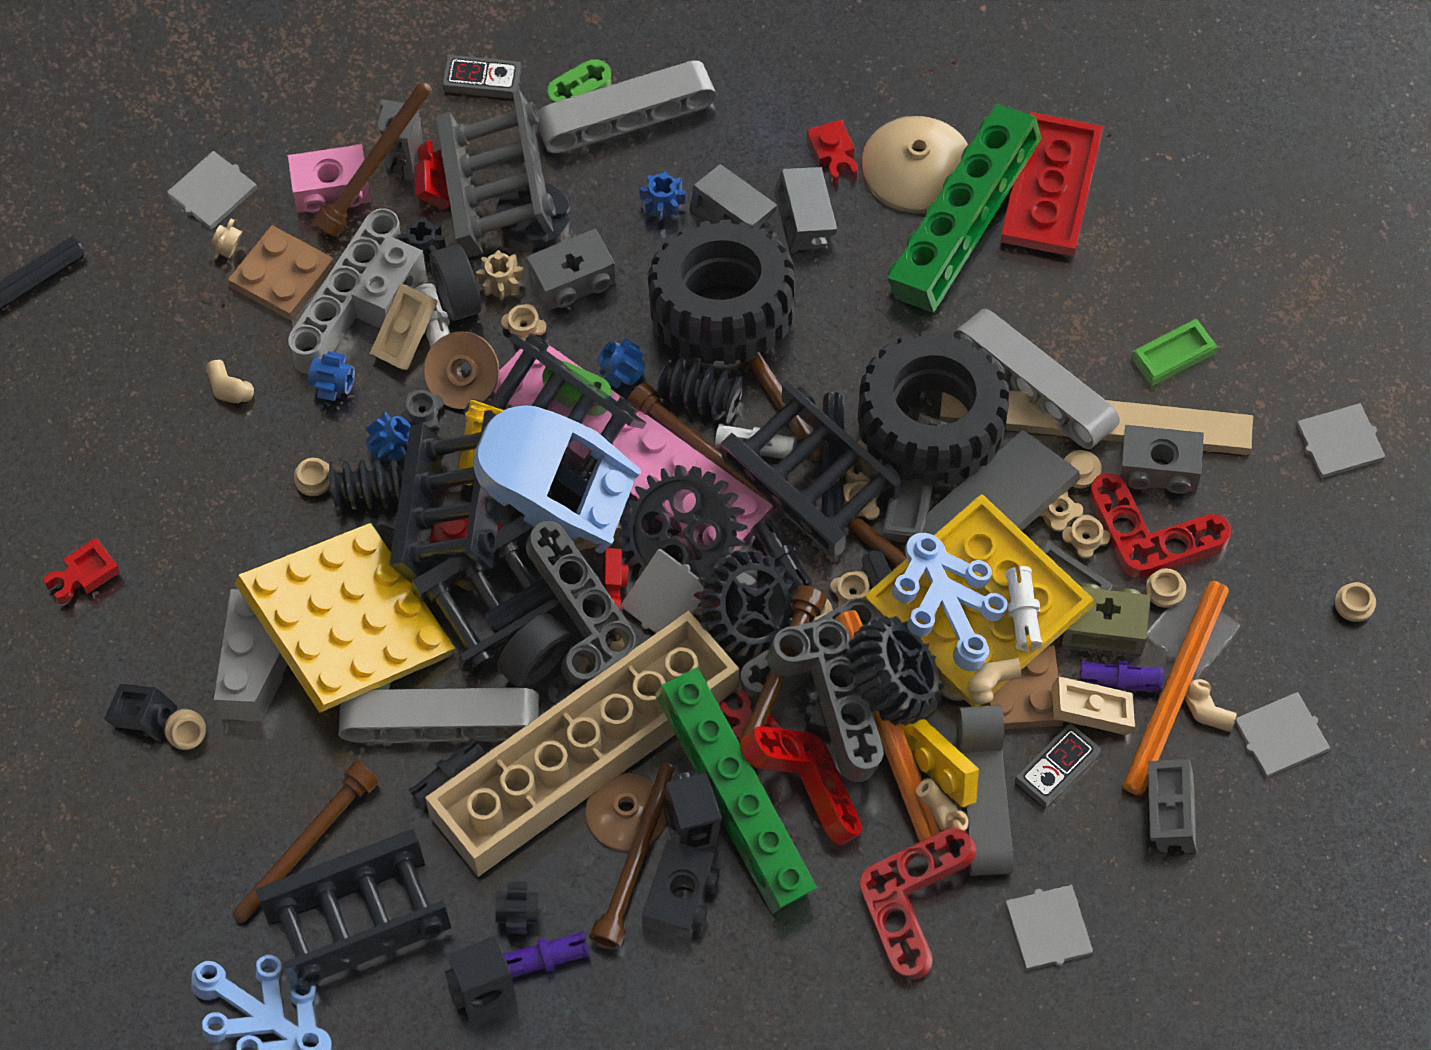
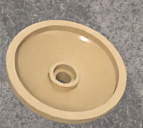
[862,116,968,214]

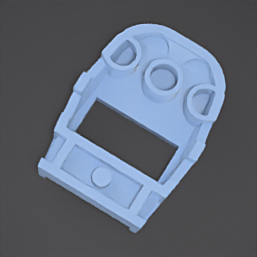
[473,405,641,554]

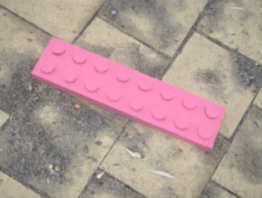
[490,334,773,551]

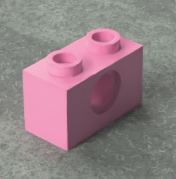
[288,144,371,213]

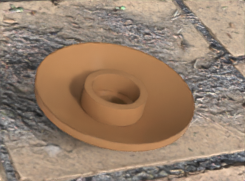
[424,332,499,409]
[586,773,667,852]

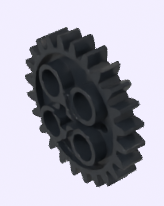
[619,465,748,578]

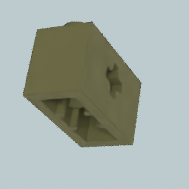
[1062,583,1151,655]

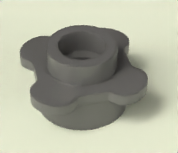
[401,390,444,429]

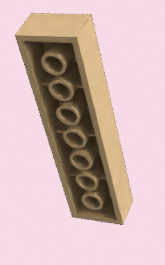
[425,610,739,877]

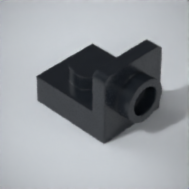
[104,684,178,741]

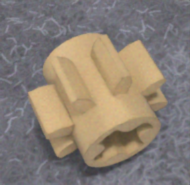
[476,250,524,300]

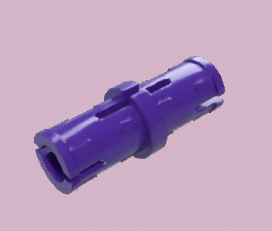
[1079,661,1163,693]
[503,931,590,979]

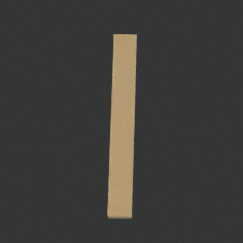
[939,390,1253,455]

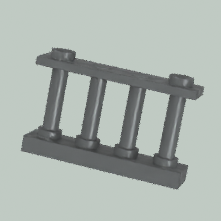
[436,90,556,257]

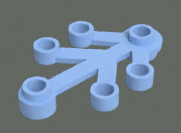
[892,533,1008,671]
[191,955,331,1050]

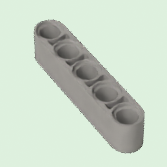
[536,61,716,153]
[288,208,401,374]
[953,308,1120,449]
[339,688,539,742]

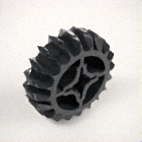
[692,550,794,659]
[846,616,944,726]

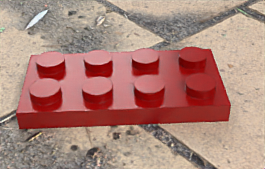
[1000,112,1103,257]

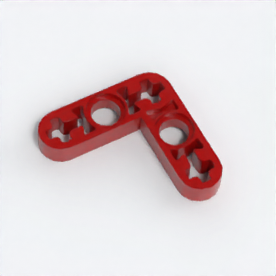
[1090,472,1231,579]
[740,726,862,845]
[860,828,976,980]

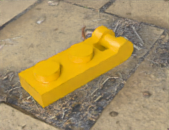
[901,719,979,807]

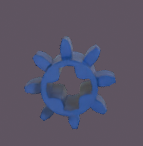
[639,171,686,220]
[597,338,645,389]
[308,351,355,401]
[365,413,411,462]

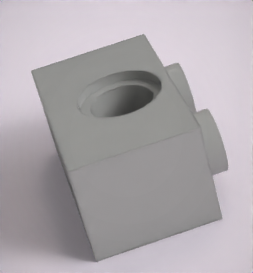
[351,236,426,329]

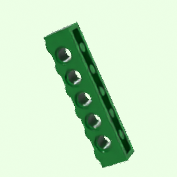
[887,104,1042,313]
[655,667,817,914]

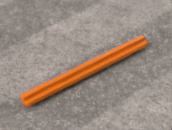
[1123,581,1229,796]
[835,610,942,842]

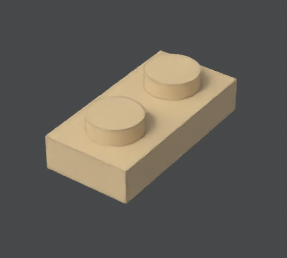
[370,283,438,370]
[1052,676,1135,735]

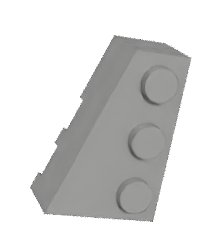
[214,589,288,722]

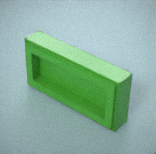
[1131,318,1218,387]

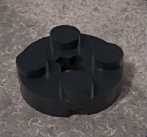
[495,182,570,252]

